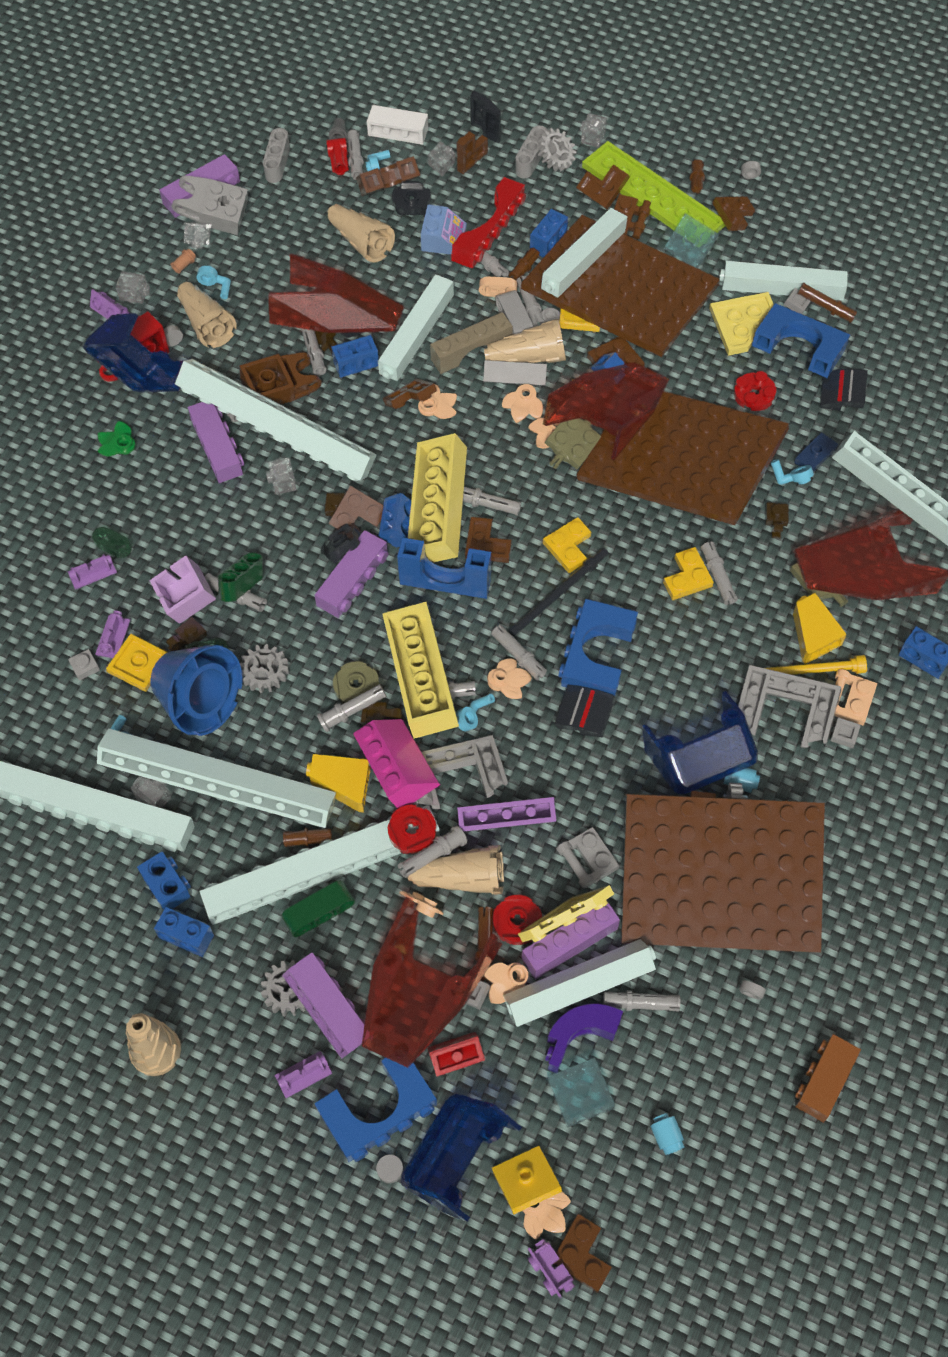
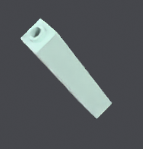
[541,208,628,298]
[719,261,847,301]
[378,274,454,381]
[503,939,656,1027]

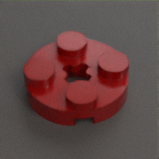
[734,371,776,411]
[387,804,436,854]
[493,895,542,945]

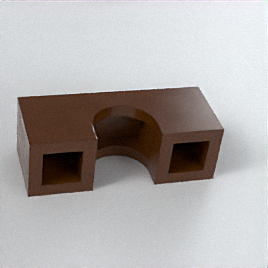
[356,156,420,197]

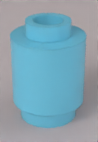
[724,765,760,793]
[650,1113,685,1155]

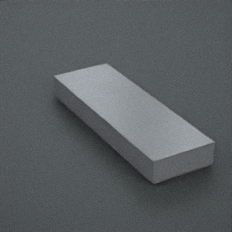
[483,360,547,386]

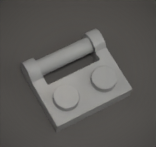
[556,827,619,889]

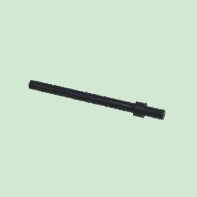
[509,548,609,636]

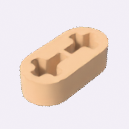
[479,277,518,297]

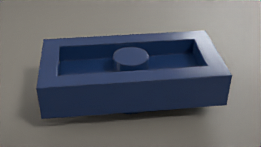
[794,432,838,472]

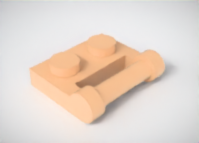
[835,669,877,726]

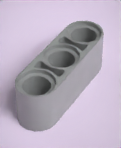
[515,125,548,178]
[263,128,290,183]
[495,290,533,335]

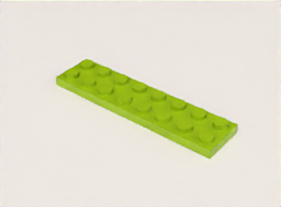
[582,141,725,248]

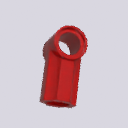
[326,138,348,175]

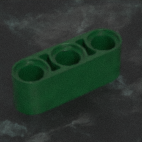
[218,553,263,602]
[281,880,355,937]

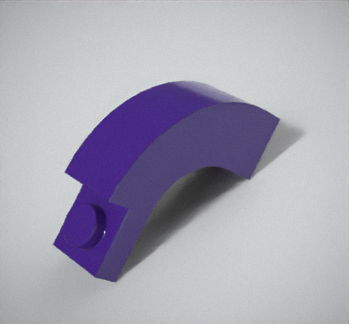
[545,1004,623,1073]

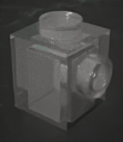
[580,113,607,148]
[428,141,455,177]
[184,222,211,248]
[116,271,150,304]
[266,457,296,495]
[131,776,171,808]

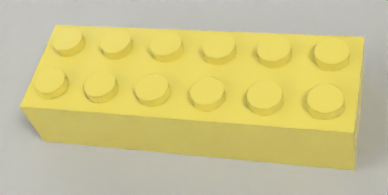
[408,433,467,563]
[383,602,459,738]

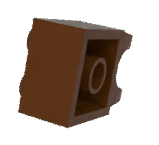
[240,352,322,405]

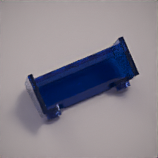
[83,313,185,393]
[642,691,758,794]
[400,1094,522,1222]

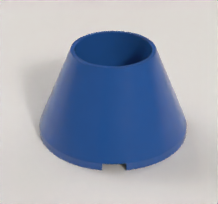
[150,645,242,736]

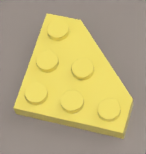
[709,292,774,356]
[518,885,614,942]

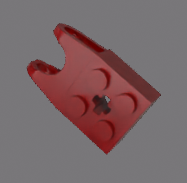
[93,311,170,382]

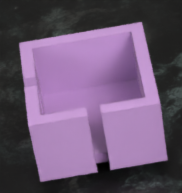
[149,556,216,624]

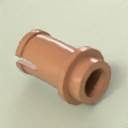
[170,249,196,274]

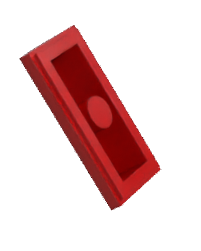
[427,1032,485,1077]

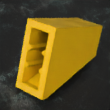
[793,593,847,664]
[306,754,371,813]

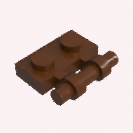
[614,194,651,239]

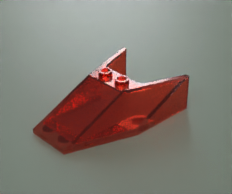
[268,253,404,333]
[543,362,669,460]
[794,508,948,600]
[362,897,503,1068]

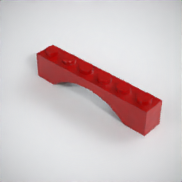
[451,177,526,269]

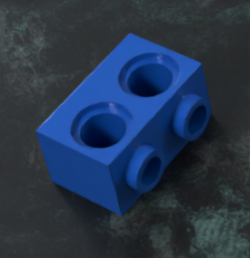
[530,209,568,257]
[331,335,378,378]
[379,493,411,548]
[899,626,948,679]
[137,851,191,910]
[154,907,214,957]

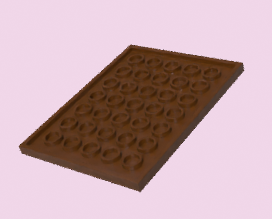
[521,215,720,357]
[576,383,789,525]
[621,794,825,953]

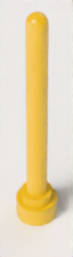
[764,655,867,675]

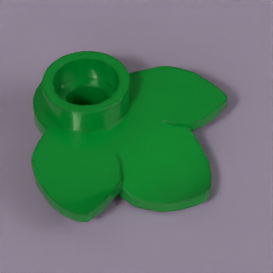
[98,421,136,456]

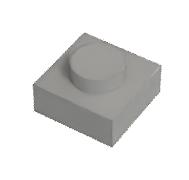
[784,288,811,314]
[68,649,100,680]
[830,717,861,748]
[455,975,490,1010]

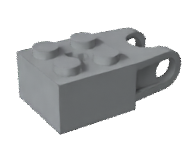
[171,176,248,235]

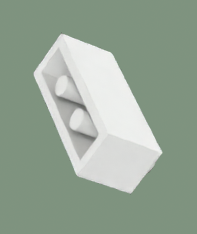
[367,105,428,145]

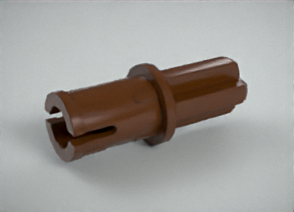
[690,159,705,194]
[508,248,540,281]
[283,828,332,847]

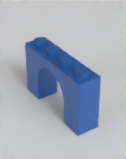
[752,303,850,378]
[397,538,491,599]
[558,599,638,696]
[314,1047,437,1162]

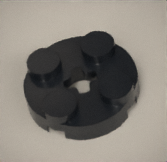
[392,180,431,215]
[321,523,360,563]

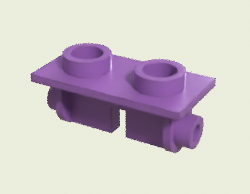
[90,289,129,327]
[67,554,117,590]
[95,611,131,658]
[275,1051,332,1098]
[527,1239,575,1298]

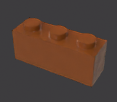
[795,1034,861,1123]

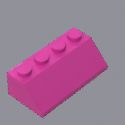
[353,719,440,809]

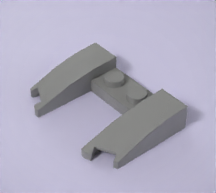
[735,665,841,748]
[414,735,508,809]

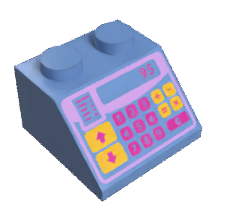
[421,205,467,255]

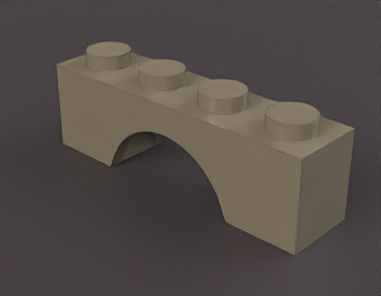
[430,312,513,374]

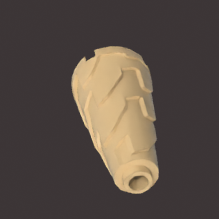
[328,204,395,262]
[177,282,236,348]
[484,319,566,363]
[408,845,504,895]
[126,1013,181,1076]

